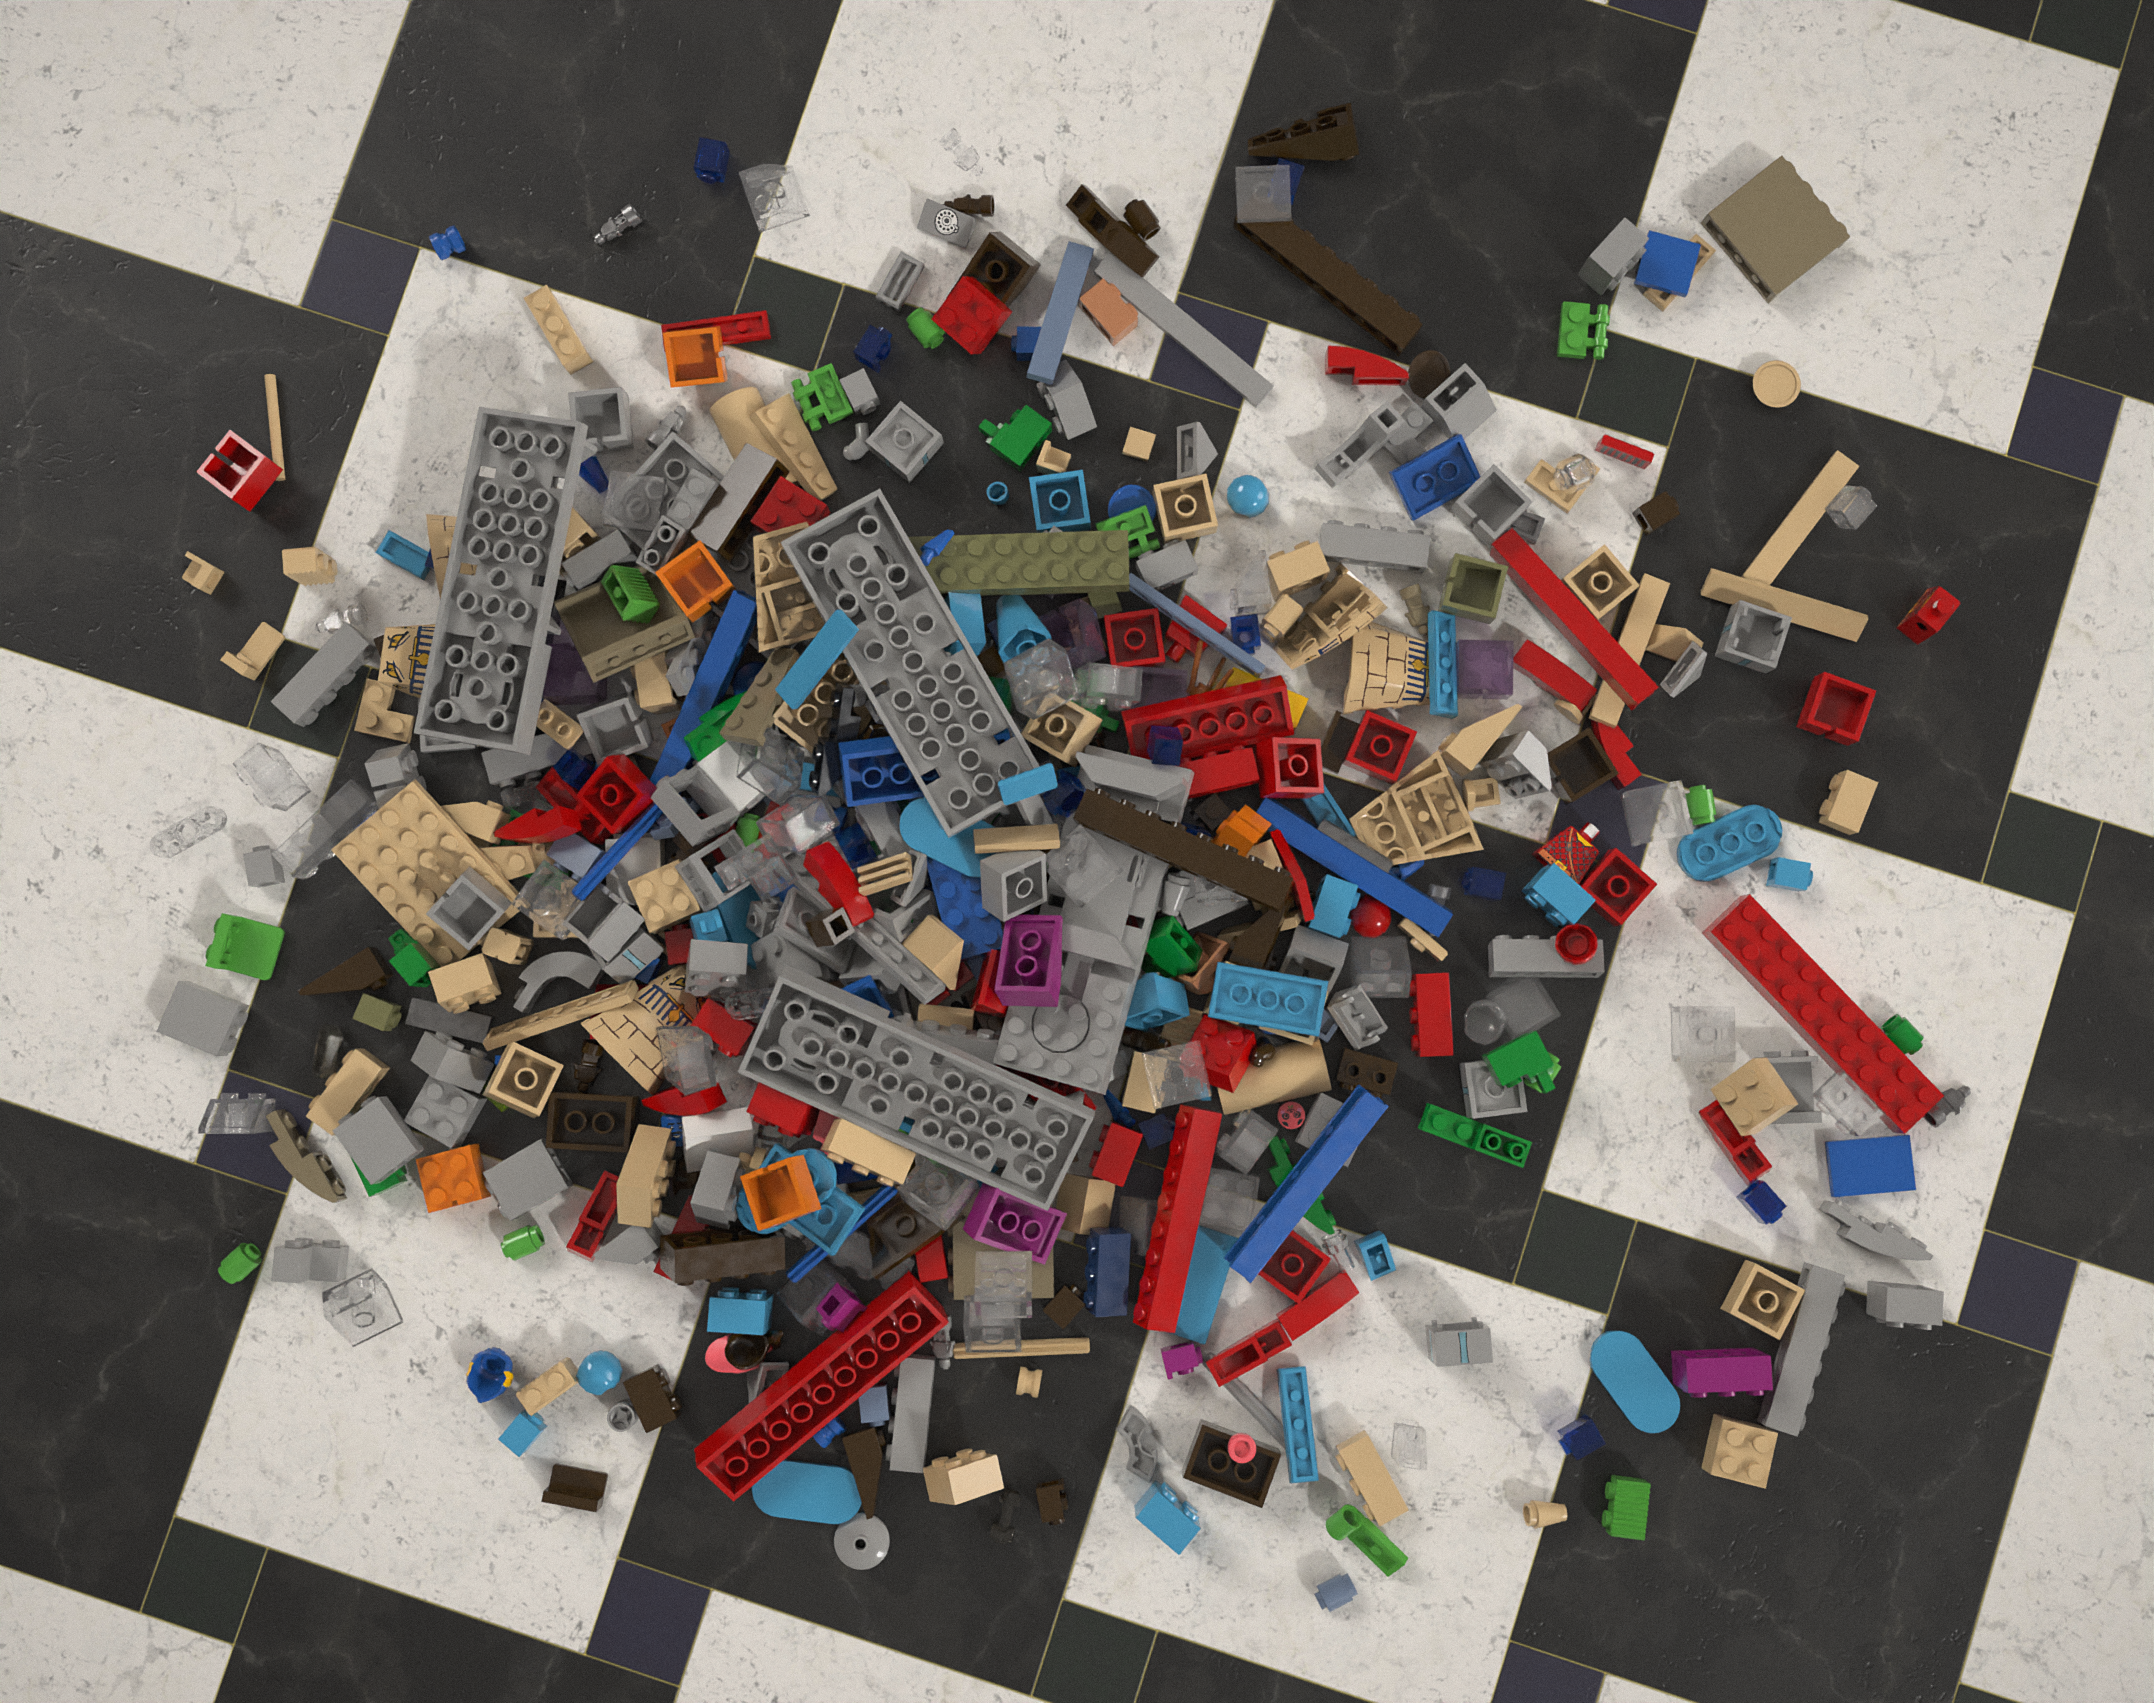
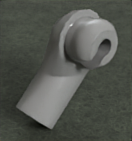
[843,423,869,460]

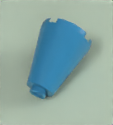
[996,595,1053,668]

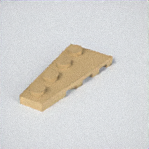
[750,393,837,501]
[478,844,539,880]

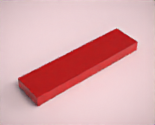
[661,310,771,351]

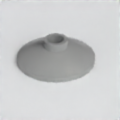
[834,1512,890,1570]

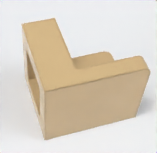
[1036,440,1071,475]
[182,551,224,595]

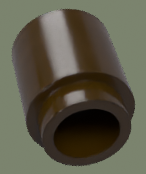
[1123,199,1161,241]

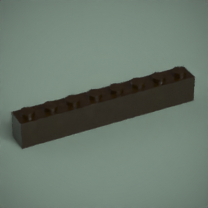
[1233,193,1422,357]
[1073,788,1294,913]

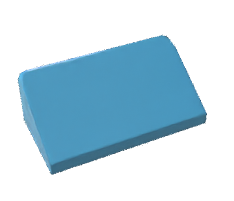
[997,763,1057,805]

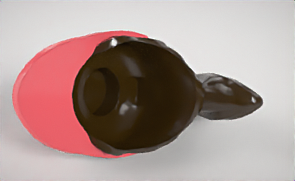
[705,1330,783,1374]

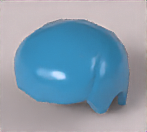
[1227,475,1269,518]
[576,1350,623,1395]

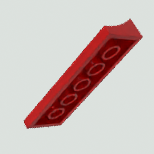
[1121,675,1294,764]

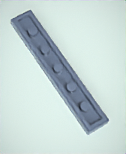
[1026,241,1094,385]
[1129,573,1265,678]

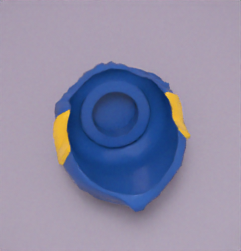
[466,1347,514,1403]

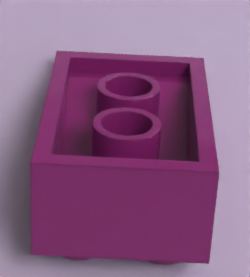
[995,915,1063,1007]
[963,1182,1067,1265]

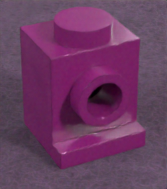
[816,1283,867,1332]
[1160,1341,1204,1380]

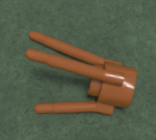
[1186,639,1234,696]

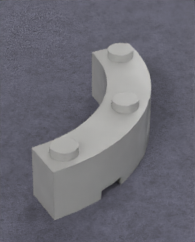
[832,774,929,889]

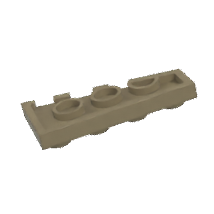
[719,647,800,747]

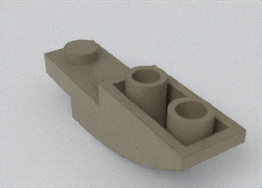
[266,1109,347,1203]

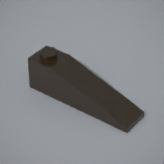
[1248,102,1359,161]

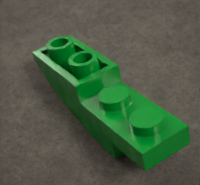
[683,690,747,762]
[1418,1103,1532,1168]
[1265,1135,1336,1235]

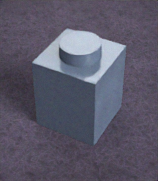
[859,1382,892,1427]

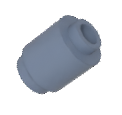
[1314,1573,1358,1612]

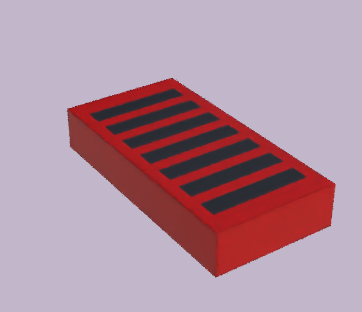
[1595,434,1655,470]

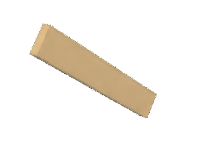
[1741,450,1859,586]
[1701,568,1868,642]
[1589,573,1670,728]
[483,980,639,1051]

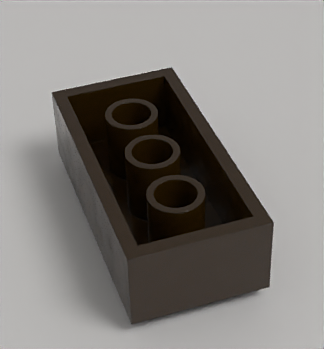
[660,1226,785,1286]

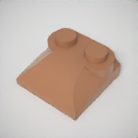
[1171,931,1230,995]

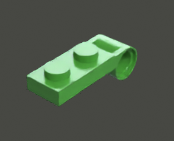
[1326,1504,1408,1577]

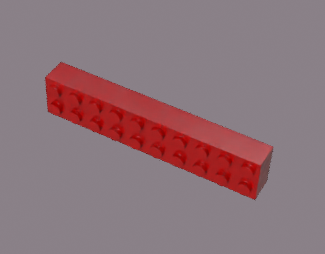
[1702,894,1944,1134]
[694,1271,949,1502]

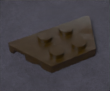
[867,1187,965,1280]

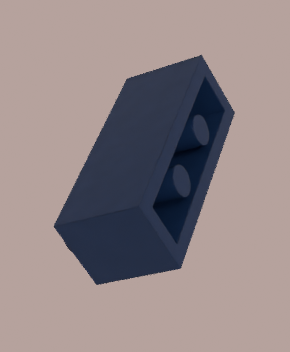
[1084,1227,1131,1317]

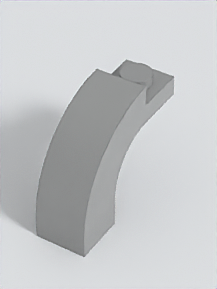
[1314,401,1405,488]
[513,951,606,1013]

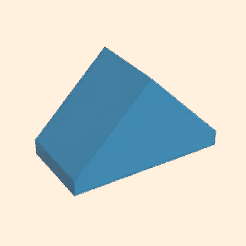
[1354,1230,1396,1281]

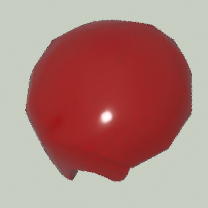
[1350,894,1391,938]
[1555,923,1598,965]

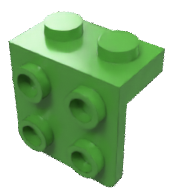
[205,913,285,980]

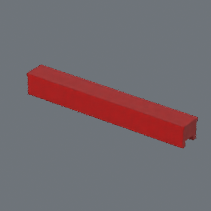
[1489,528,1658,710]

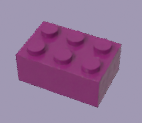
[1671,1348,1773,1398]

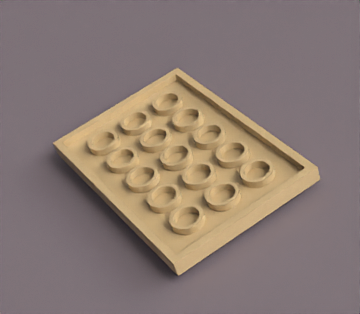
[331,779,528,967]

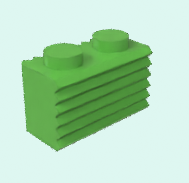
[601,565,660,624]
[1602,1475,1651,1540]

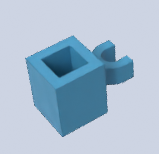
[689,909,728,942]

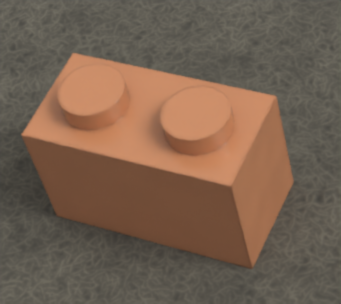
[1079,278,1138,346]

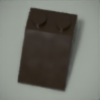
[946,231,1041,307]

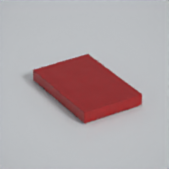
[1270,829,1315,922]

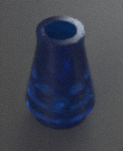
[578,456,612,494]

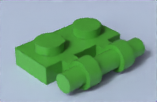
[1557,301,1610,360]
[791,363,854,431]
[1095,505,1160,560]

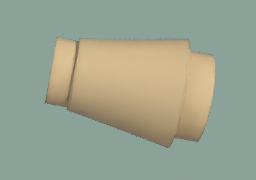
[1523,1500,1567,1529]

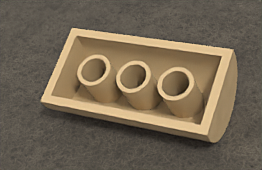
[709,387,801,487]
[1217,1036,1332,1115]

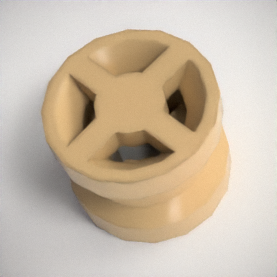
[1016,1366,1042,1398]

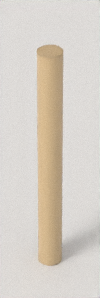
[264,374,285,481]

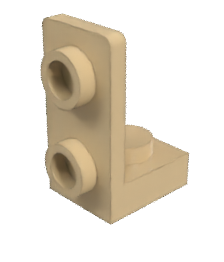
[221,622,285,680]
[536,699,583,750]

